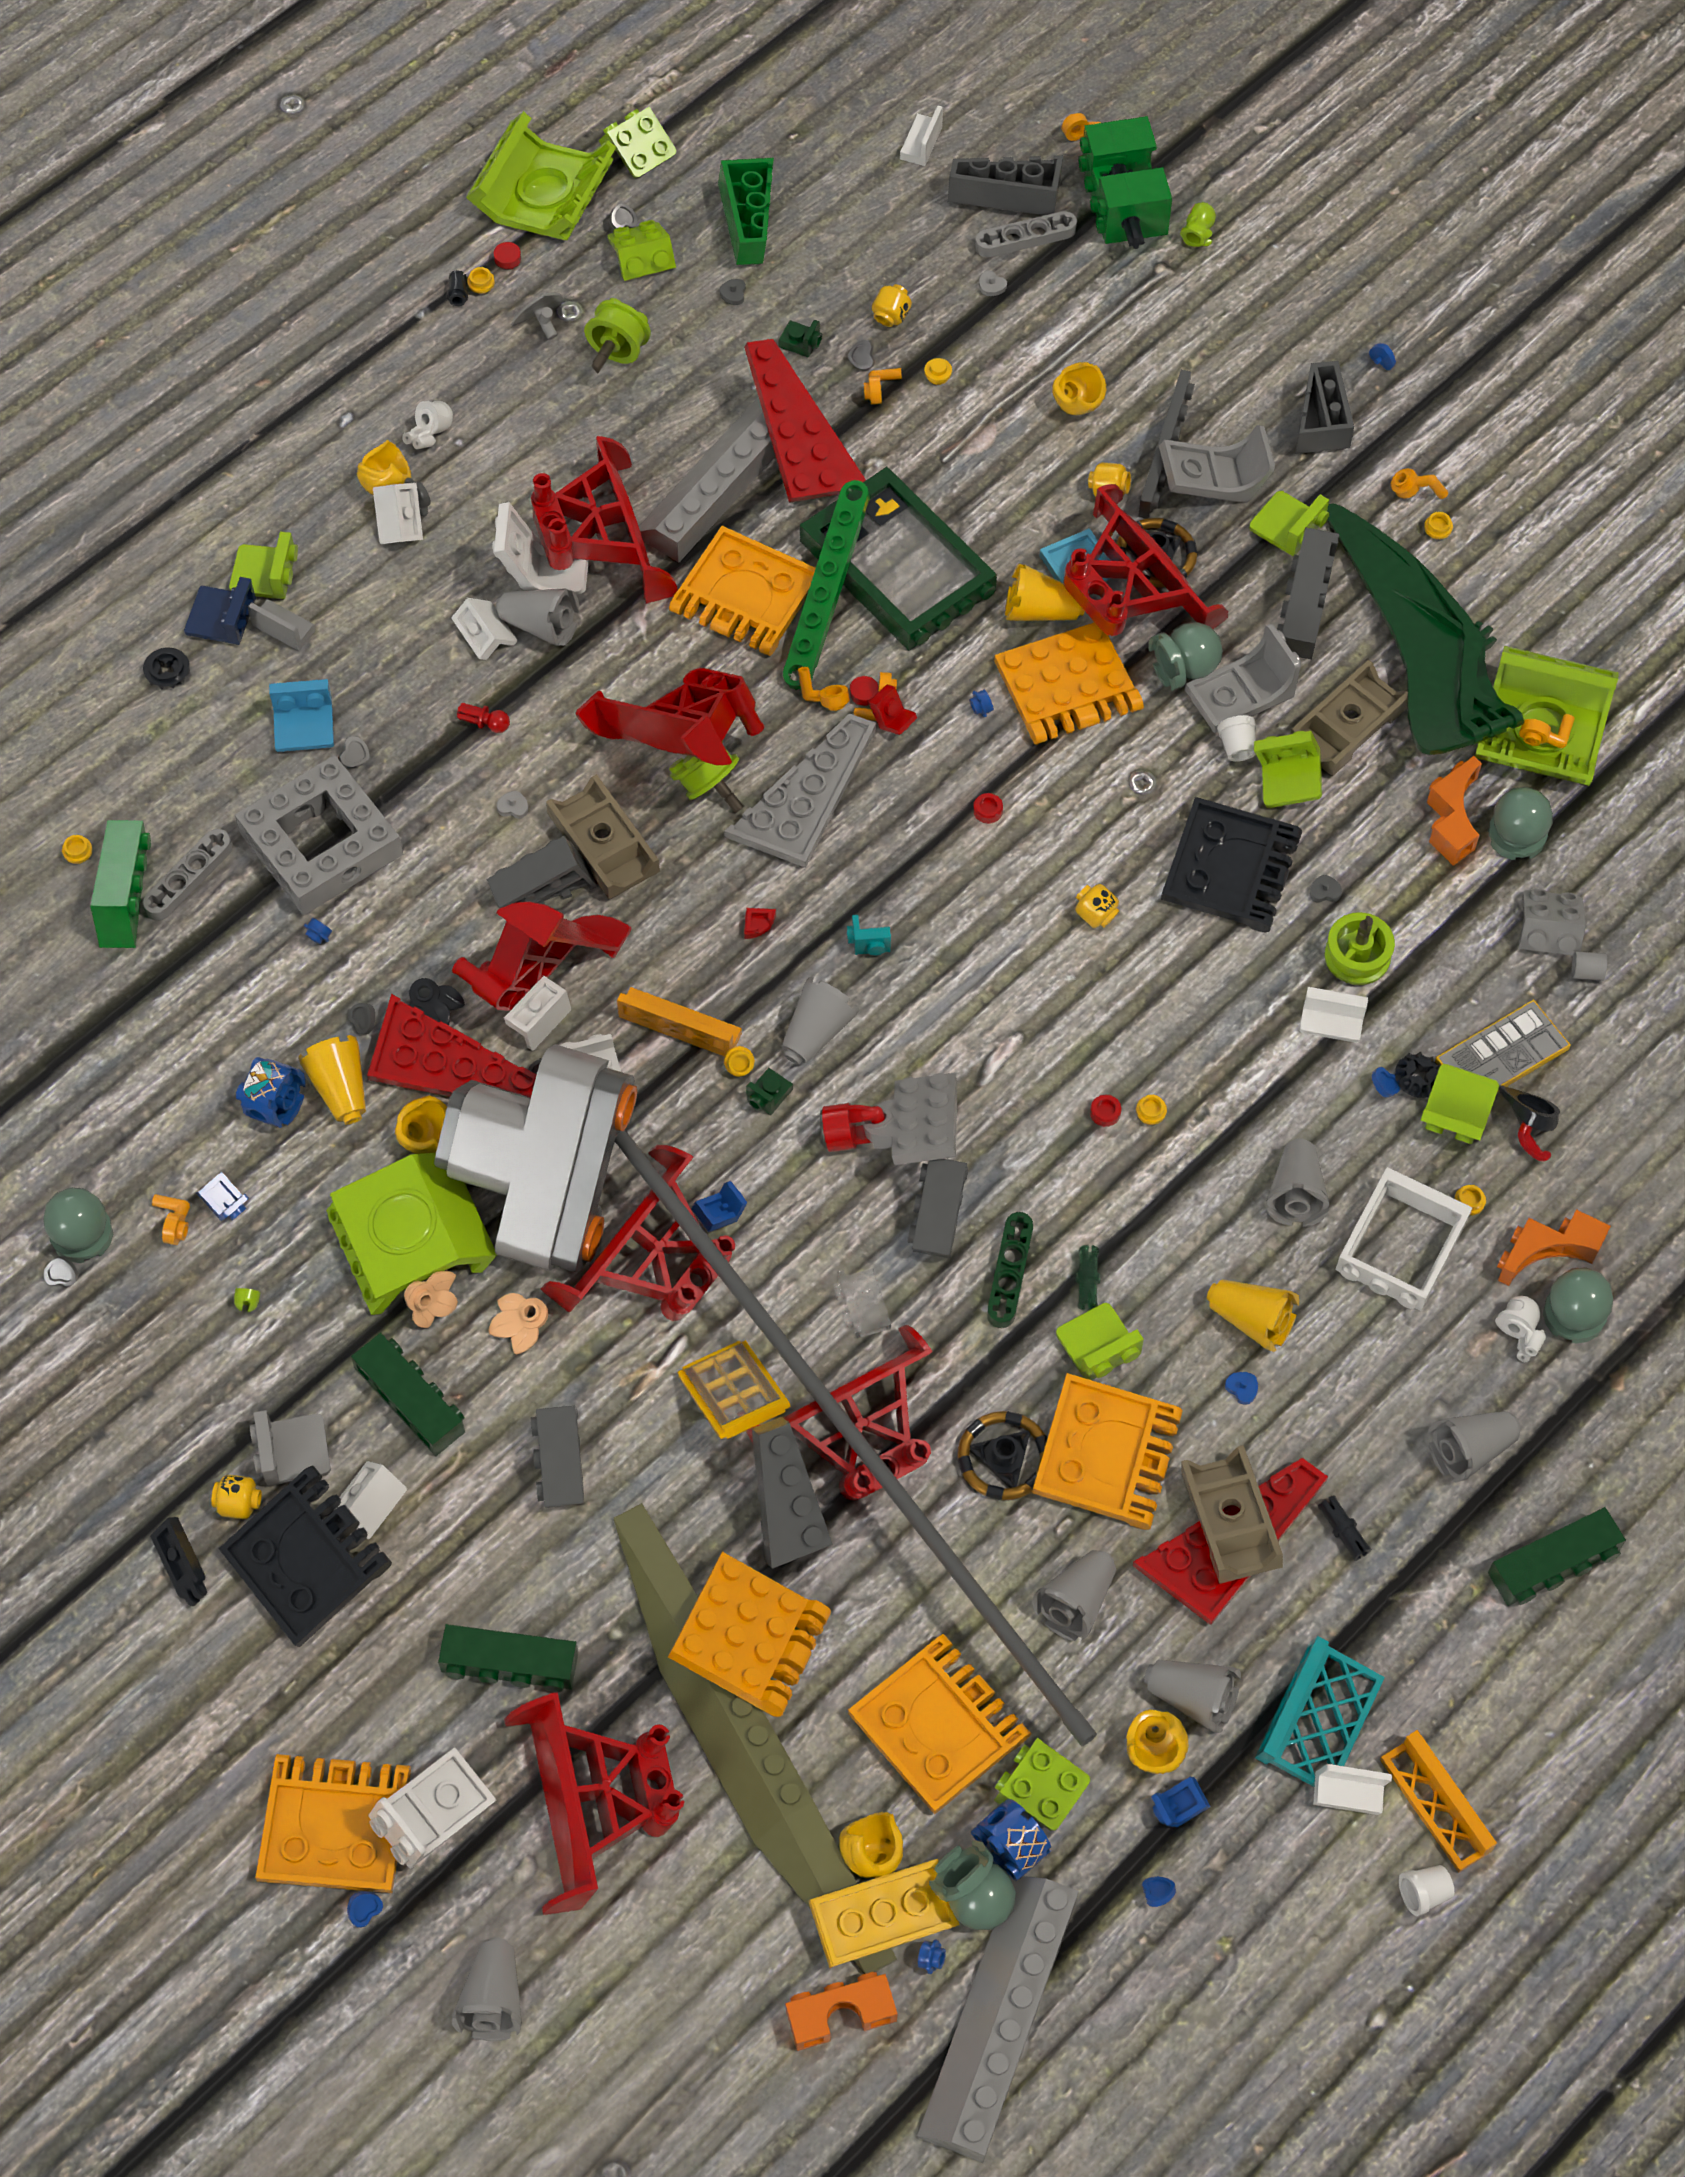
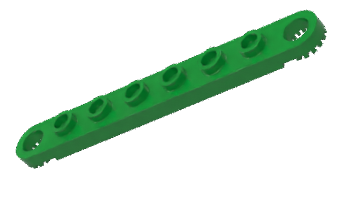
[783,480,870,690]

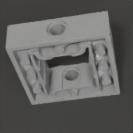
[235,755,403,916]

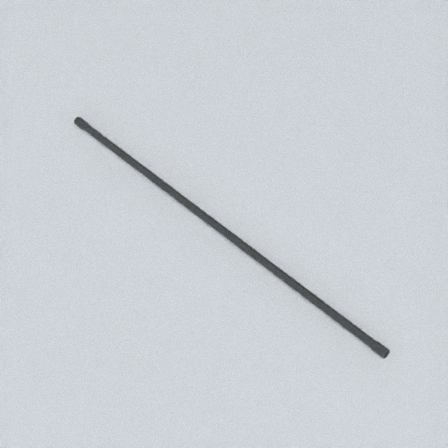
[614,1130,1097,1747]

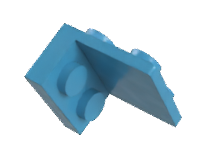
[269,679,334,752]

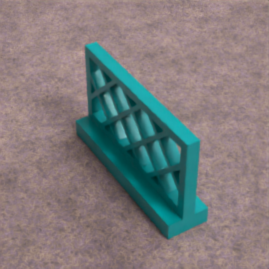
[1255,1636,1385,1787]

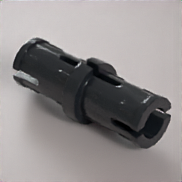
[1318,1495,1372,1561]

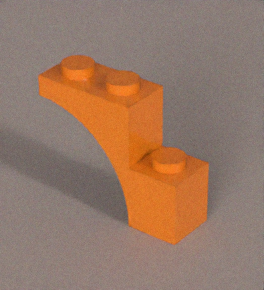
[1426,756,1482,866]
[1497,1209,1611,1286]

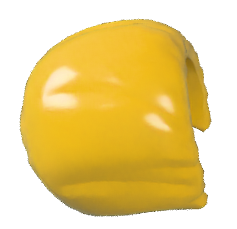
[1052,362,1107,415]
[357,440,411,495]
[395,1096,447,1154]
[1126,1709,1189,1774]
[839,1812,903,1878]

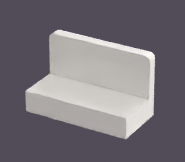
[900,105,943,166]
[373,483,423,544]
[452,598,518,660]
[504,976,571,1051]
[1299,987,1368,1043]
[336,1461,407,1539]
[1313,1764,1392,1815]

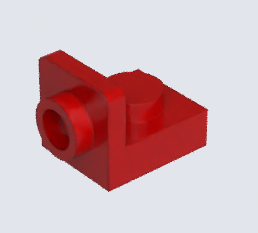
[868,684,917,735]

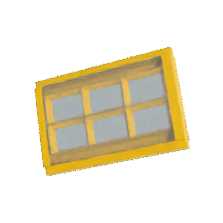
[677,1340,791,1440]

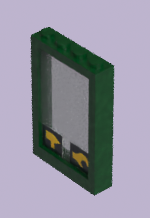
[800,466,997,651]

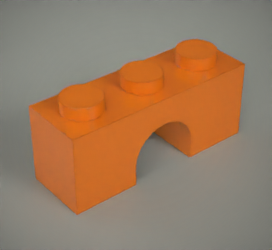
[785,1972,898,2051]

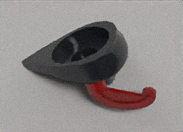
[1498,1085,1560,1161]

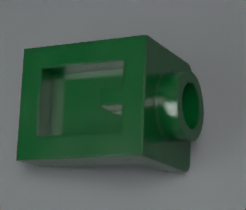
[778,320,822,357]
[746,1068,793,1115]

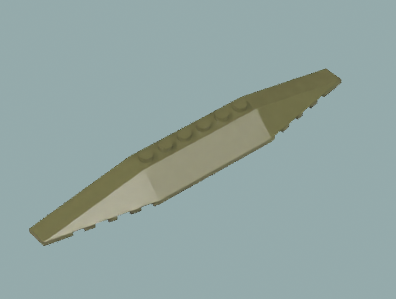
[613,1503,897,1974]

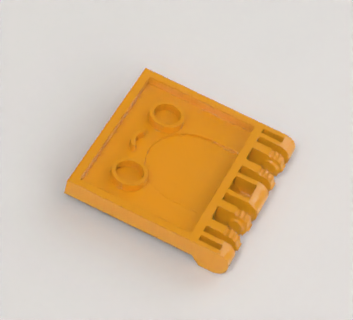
[669,526,816,656]
[994,622,1144,745]
[1032,1373,1183,1530]
[668,1552,831,1717]
[848,1634,1031,1815]
[255,1754,411,1893]

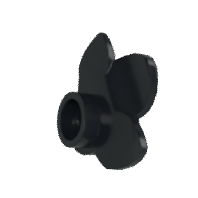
[408,978,465,1025]

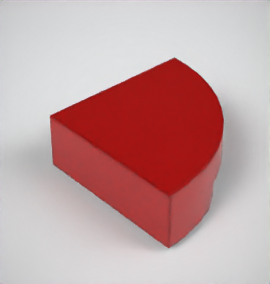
[744,908,776,939]

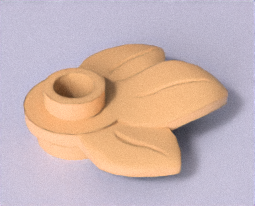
[404,1271,458,1328]
[489,1293,548,1355]

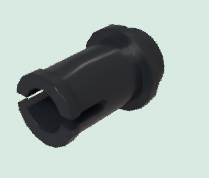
[447,270,468,306]

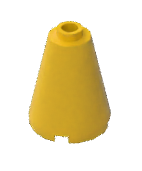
[1005,563,1085,621]
[298,1035,366,1125]
[1207,1279,1299,1352]

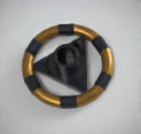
[1116,518,1198,588]
[957,1411,1047,1501]

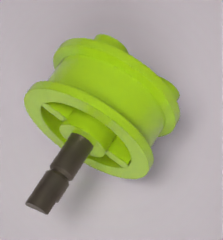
[584,298,651,374]
[669,741,744,813]
[1324,912,1395,985]

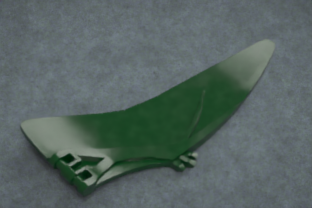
[1327,503,1524,755]

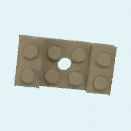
[1290,659,1408,776]
[546,774,660,900]
[1181,1445,1283,1584]

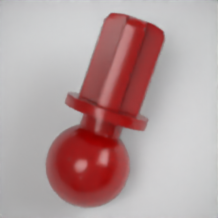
[457,703,510,733]

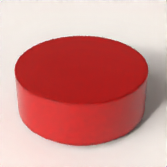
[493,242,521,269]
[850,676,879,706]
[973,793,1003,824]
[1090,1094,1122,1127]

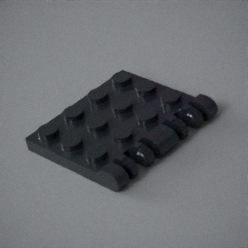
[1161,797,1302,933]
[218,1465,392,1647]

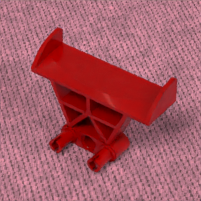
[531,436,678,604]
[1063,484,1228,636]
[575,668,764,766]
[452,902,632,1011]
[541,1145,736,1321]
[737,1325,932,1501]
[504,1692,685,1915]

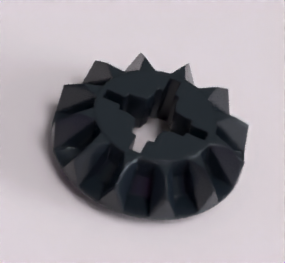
[143,647,190,690]
[1395,1052,1441,1098]

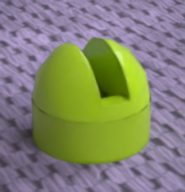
[234,1288,261,1312]

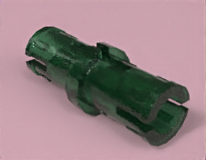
[1076,1245,1101,1311]

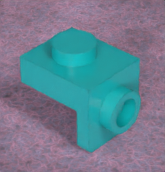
[847,915,891,955]

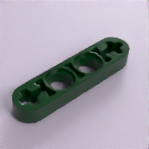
[987,1212,1033,1328]

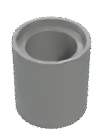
[1572,951,1607,981]

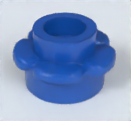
[969,689,994,717]
[304,918,332,944]
[918,1939,946,1974]

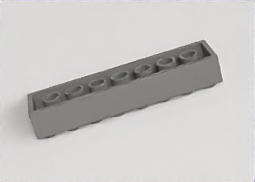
[639,392,813,563]
[917,1876,1079,2163]

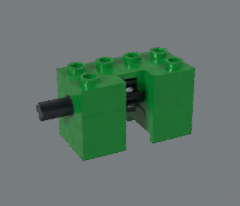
[1078,116,1173,249]

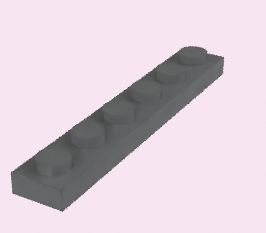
[1138,369,1195,519]

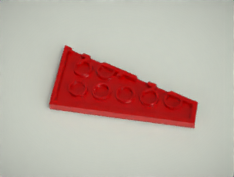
[744,339,866,503]
[367,994,537,1098]
[1132,1458,1328,1625]

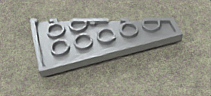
[724,713,876,868]

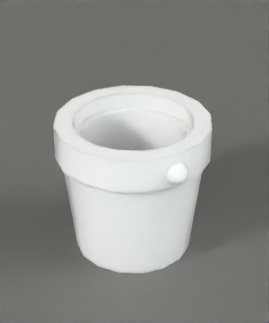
[1217,715,1256,762]
[1399,1865,1455,1916]

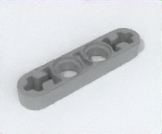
[975,211,1077,257]
[143,829,232,920]

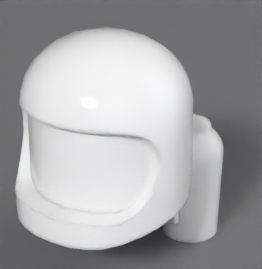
[402,401,453,449]
[1495,1296,1546,1362]

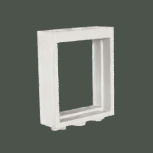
[1335,1167,1472,1311]

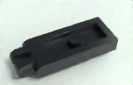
[150,1517,207,1606]

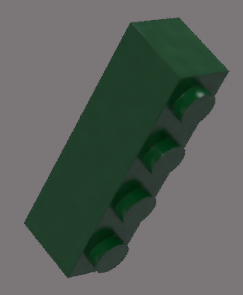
[351,1332,465,1457]
[1488,1507,1626,1606]
[438,1624,579,1692]

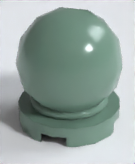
[1148,622,1223,691]
[1488,787,1553,860]
[43,1187,113,1263]
[1543,1267,1614,1344]
[929,1840,1016,1930]

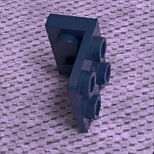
[184,577,256,645]

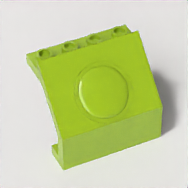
[466,111,616,241]
[1475,646,1619,786]
[326,1153,497,1315]

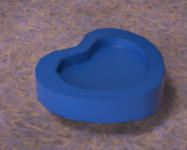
[1369,343,1396,370]
[1372,1067,1401,1098]
[1225,1372,1258,1405]
[1142,1876,1176,1907]
[347,1891,383,1928]

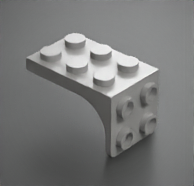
[1159,425,1275,503]
[1185,624,1301,733]

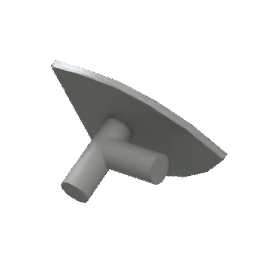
[511,292,563,340]

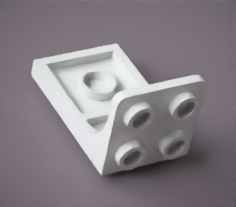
[492,502,589,595]
[368,1747,496,1869]

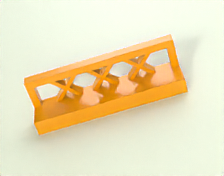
[617,987,742,1056]
[1380,1730,1497,1873]

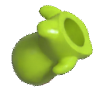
[1180,202,1216,247]

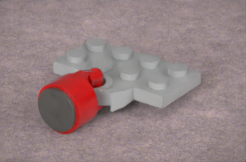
[820,1072,957,1165]

